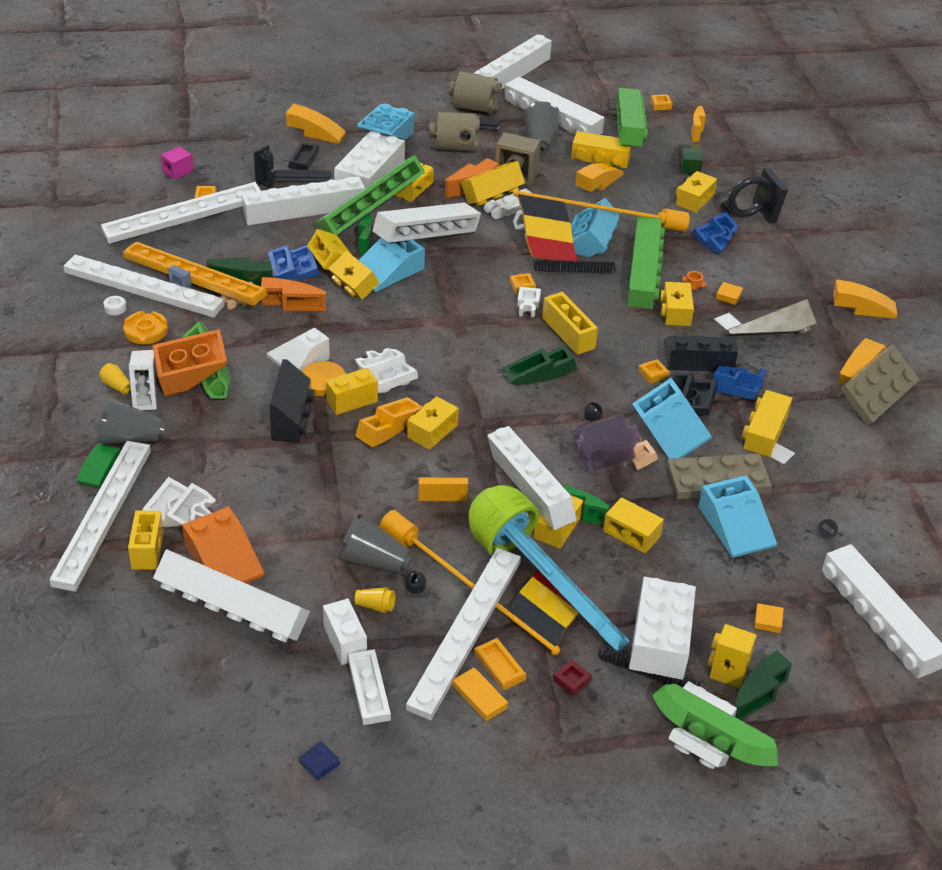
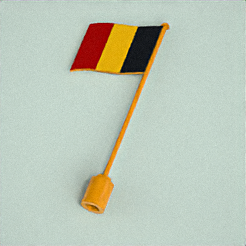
[513,189,690,262]
[379,510,588,655]

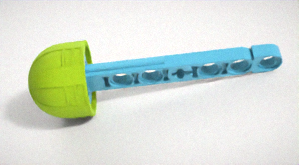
[469,485,630,652]

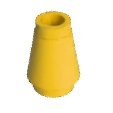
[99,363,131,395]
[355,587,395,613]

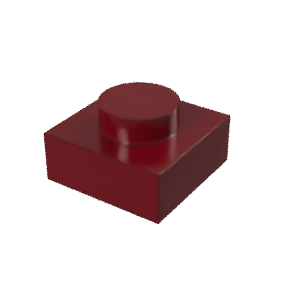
[553,660,592,697]

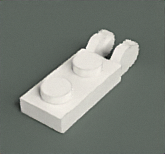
[484,188,531,220]

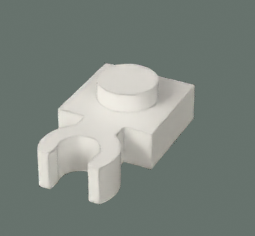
[517,287,541,317]

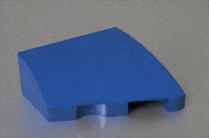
[692,212,738,254]
[713,366,767,400]

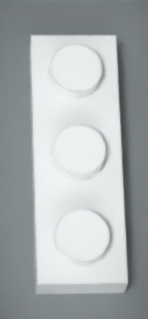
[348,649,391,725]

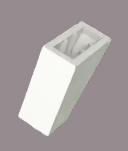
[129,350,157,410]

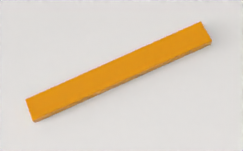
[123,242,267,306]

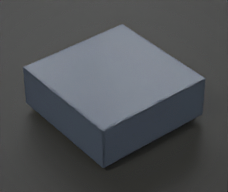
[169,265,192,289]

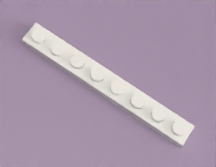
[101,182,261,244]
[64,255,225,318]
[50,441,151,592]
[406,548,521,720]

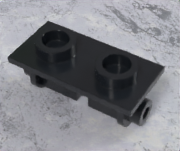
[253,145,275,188]

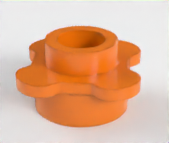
[682,271,706,290]

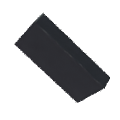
[288,142,319,170]

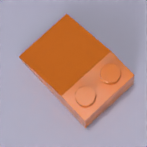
[153,329,228,396]
[182,506,265,583]

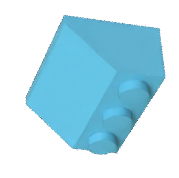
[571,198,620,257]

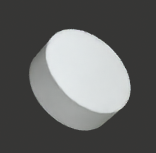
[104,296,126,315]

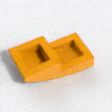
[691,106,706,142]

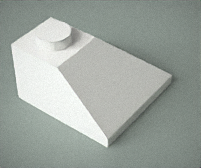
[266,328,330,371]

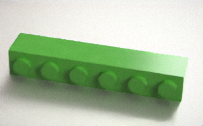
[616,88,648,147]
[315,155,425,235]
[627,216,665,309]

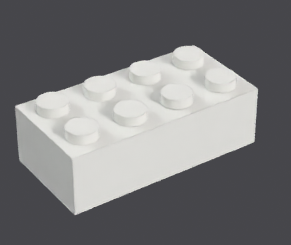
[334,131,405,187]
[629,577,696,680]

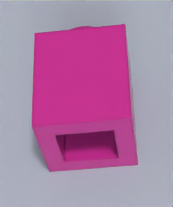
[161,146,193,180]

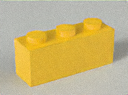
[571,131,632,168]
[461,161,525,206]
[542,292,598,355]
[742,390,792,457]

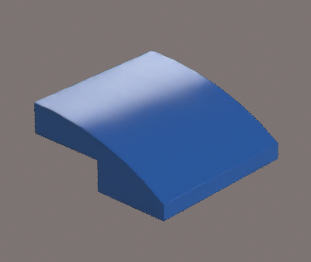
[268,245,320,280]

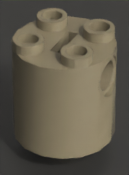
[449,71,502,114]
[429,111,480,152]

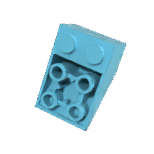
[357,104,415,140]
[359,237,425,292]
[632,378,712,459]
[698,475,777,558]

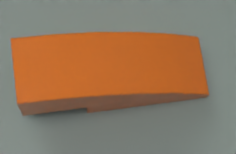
[445,158,500,197]
[261,277,326,311]

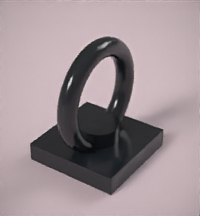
[727,168,788,224]

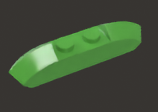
[183,321,231,399]
[653,684,778,766]

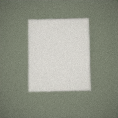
[714,313,741,330]
[771,443,795,464]

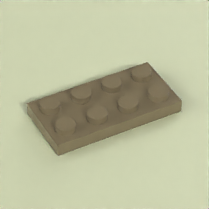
[840,344,920,425]
[666,453,772,499]

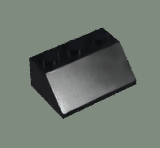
[664,335,738,372]
[269,359,315,443]

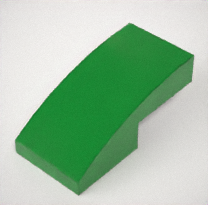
[359,214,372,255]
[76,444,121,489]
[564,485,609,526]

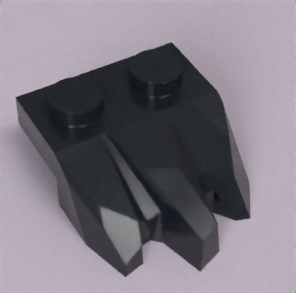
[654,373,718,416]

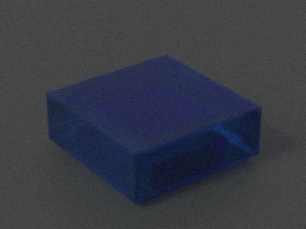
[299,741,340,780]

